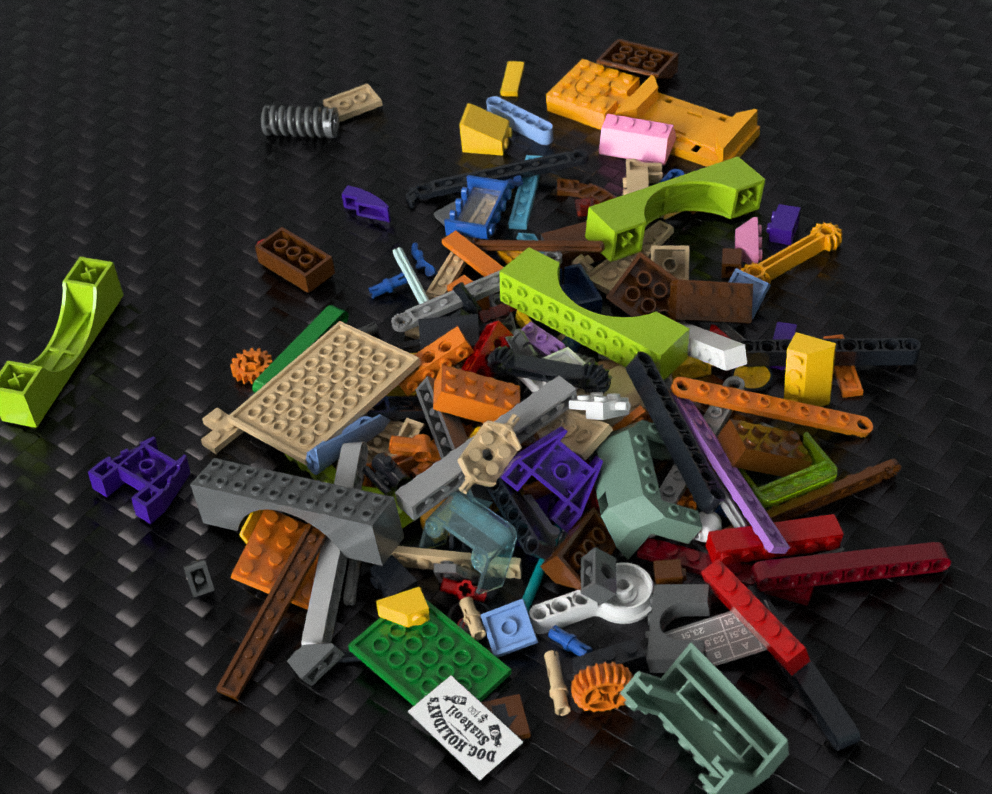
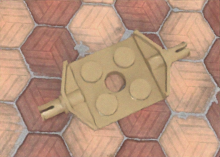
[458,414,522,494]

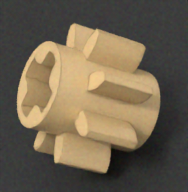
[571,254,594,273]

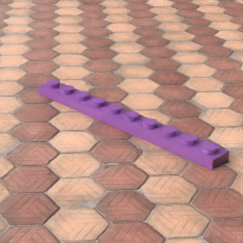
[670,392,790,554]

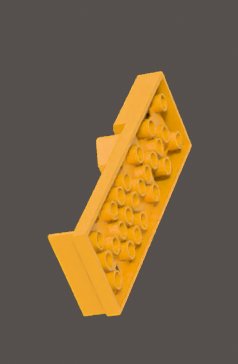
[546,59,760,167]

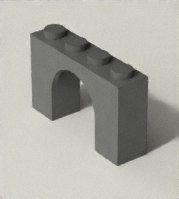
[644,584,712,673]

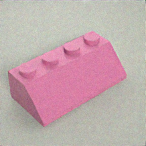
[599,114,676,166]

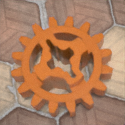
[230,348,273,384]

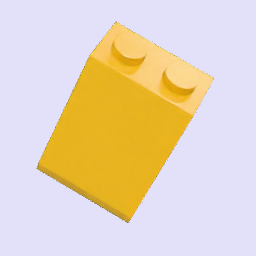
[460,103,512,156]

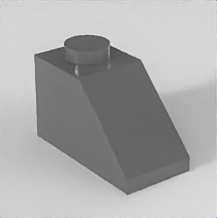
[183,558,214,597]
[287,643,345,686]

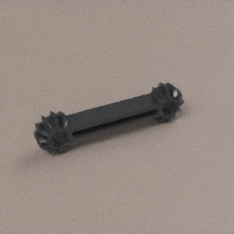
[487,345,612,394]

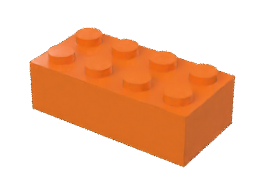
[433,365,520,423]

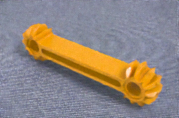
[741,221,842,284]

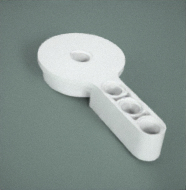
[529,563,655,634]

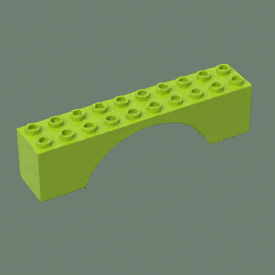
[585,156,765,262]
[499,247,690,381]
[0,257,123,428]

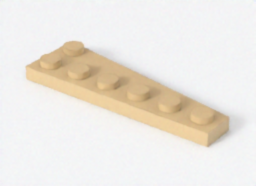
[587,220,674,295]

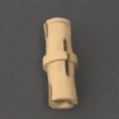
[459,597,486,640]

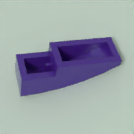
[342,185,391,222]

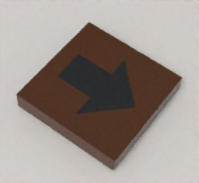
[481,694,531,740]

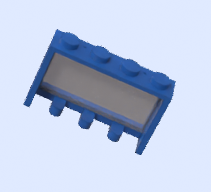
[444,175,512,240]

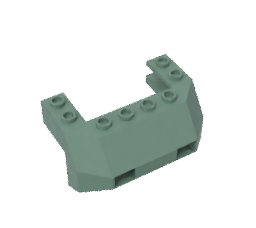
[589,420,703,559]
[620,643,788,794]

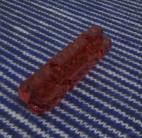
[479,303,517,322]

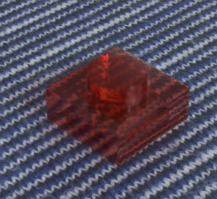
[575,198,594,217]

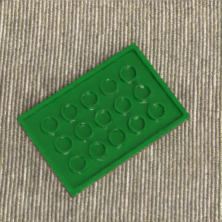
[348,599,511,706]

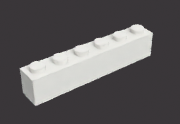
[678,321,747,371]

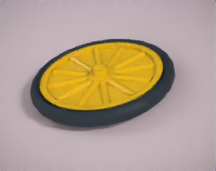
[730,366,773,392]

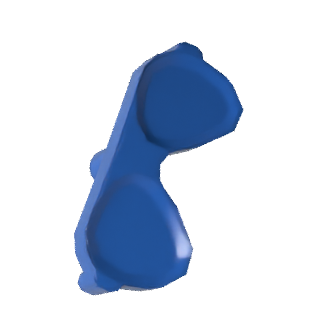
[411,242,424,260]
[416,259,437,277]

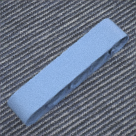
[486,96,553,145]

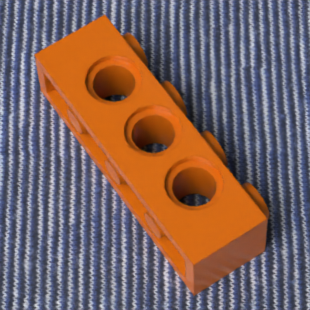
[398,326,474,396]

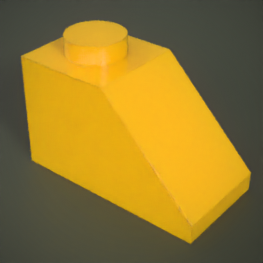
[376,587,430,627]

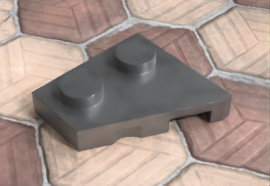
[434,560,482,585]

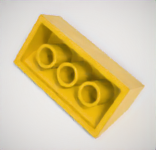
[784,332,836,407]

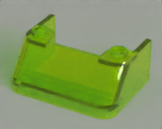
[737,432,837,509]

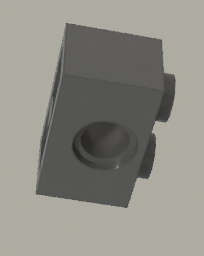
[581,547,617,605]

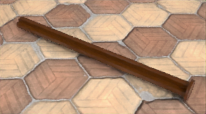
[472,238,605,252]

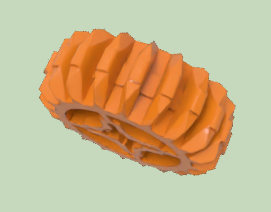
[571,661,633,712]

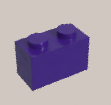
[767,204,801,245]

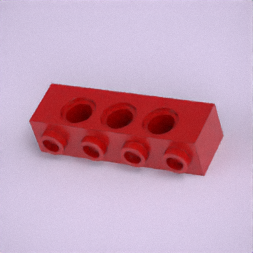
[461,320,514,378]

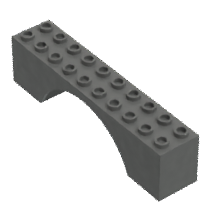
[190,458,404,566]

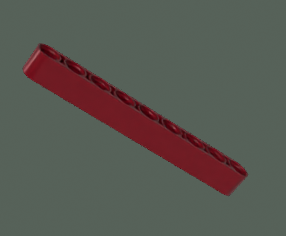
[751,542,951,591]

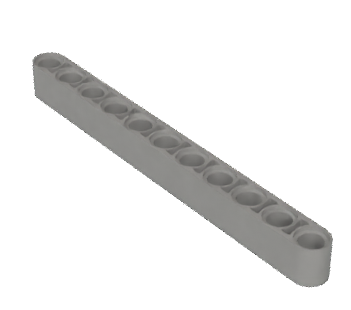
[302,442,368,646]

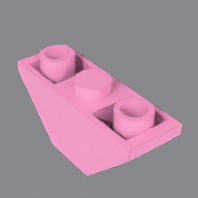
[735,217,762,265]

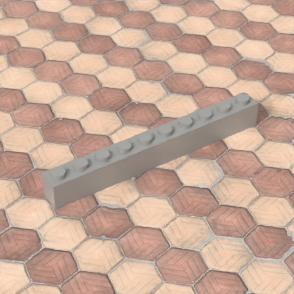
[395,376,577,521]

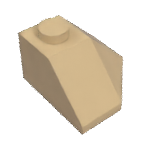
[651,246,689,280]

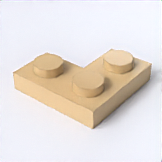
[201,408,244,454]

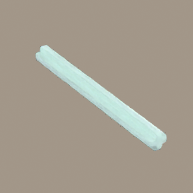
[393,247,429,304]

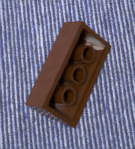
[540,507,616,590]

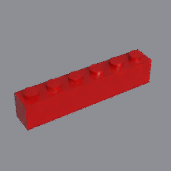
[706,514,843,565]
[701,559,810,675]

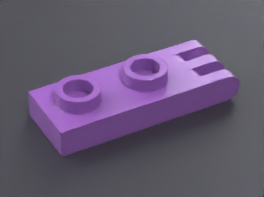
[521,321,566,357]

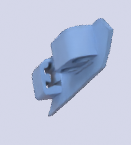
[306,414,391,475]

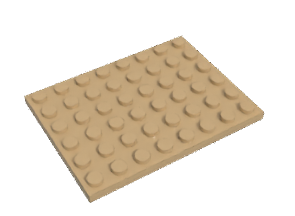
[227,321,421,465]

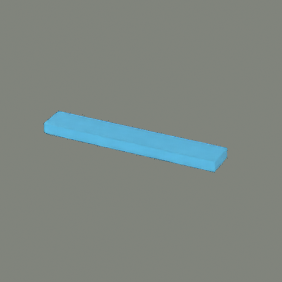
[508,155,543,230]

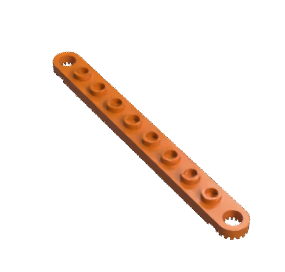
[670,377,873,438]

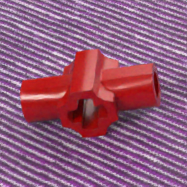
[440,578,487,602]

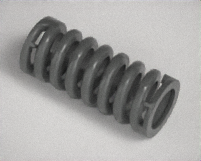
[261,104,339,138]

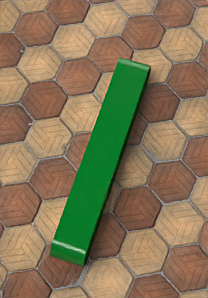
[252,305,349,393]

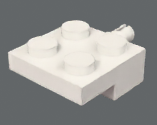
[569,392,631,420]

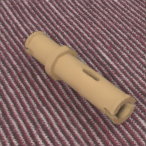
[544,650,570,716]

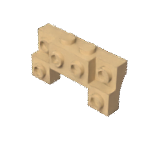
[623,158,664,218]

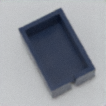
[560,263,602,314]

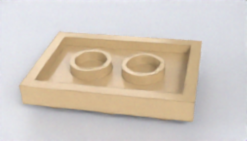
[323,83,383,122]

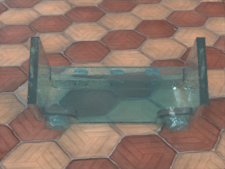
[419,491,517,595]

